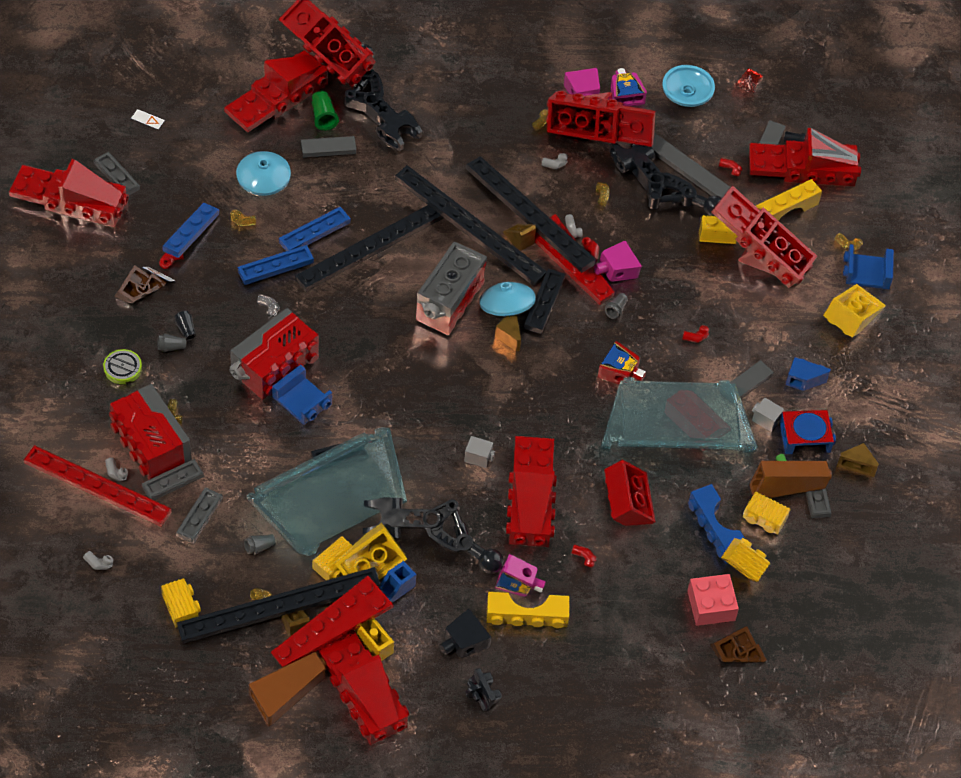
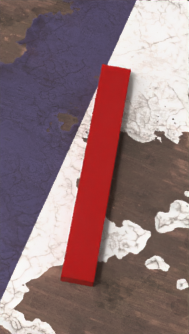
[24,445,172,527]

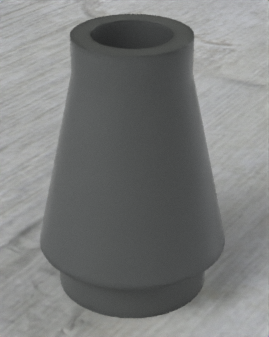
[605,293,628,319]
[157,333,186,352]
[244,534,276,555]

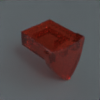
[736,68,763,93]

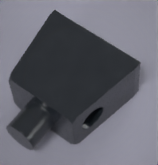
[439,609,491,658]

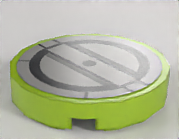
[103,349,142,384]

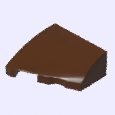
[114,265,167,303]
[710,626,767,662]

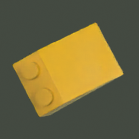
[823,284,886,338]
[334,522,407,580]

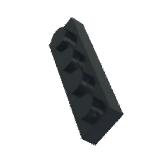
[524,268,566,334]

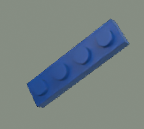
[163,203,219,258]
[279,207,351,251]
[238,245,314,285]

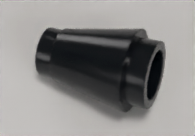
[174,311,196,340]

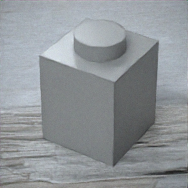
[752,397,784,432]
[464,436,495,468]

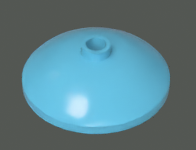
[662,65,715,107]
[236,151,291,196]
[479,282,536,316]

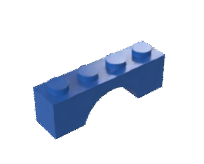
[688,484,745,564]
[379,561,416,603]

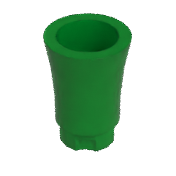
[312,91,339,131]

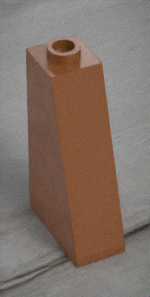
[749,461,832,498]
[249,652,327,727]

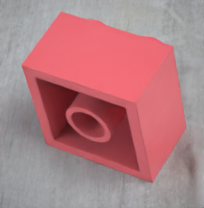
[687,574,739,626]

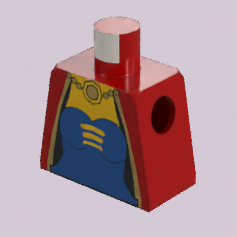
[597,341,646,386]

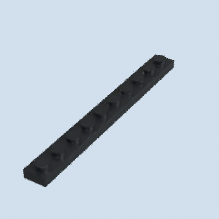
[466,156,596,273]
[395,165,547,286]
[295,205,444,292]
[177,567,381,644]

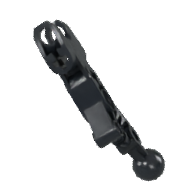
[344,43,423,151]
[609,143,721,216]
[362,497,504,574]

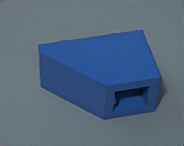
[785,357,831,391]

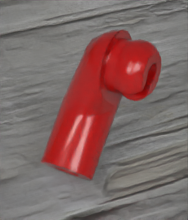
[719,158,742,177]
[582,237,599,262]
[159,253,184,269]
[682,325,709,343]
[571,544,597,568]

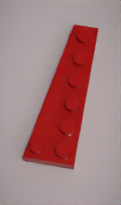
[535,214,615,305]
[271,576,394,668]

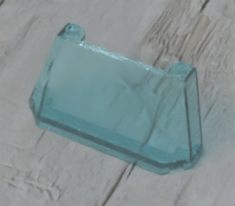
[601,378,757,453]
[246,427,407,556]

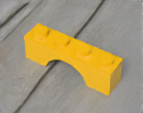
[756,179,822,221]
[486,592,569,628]

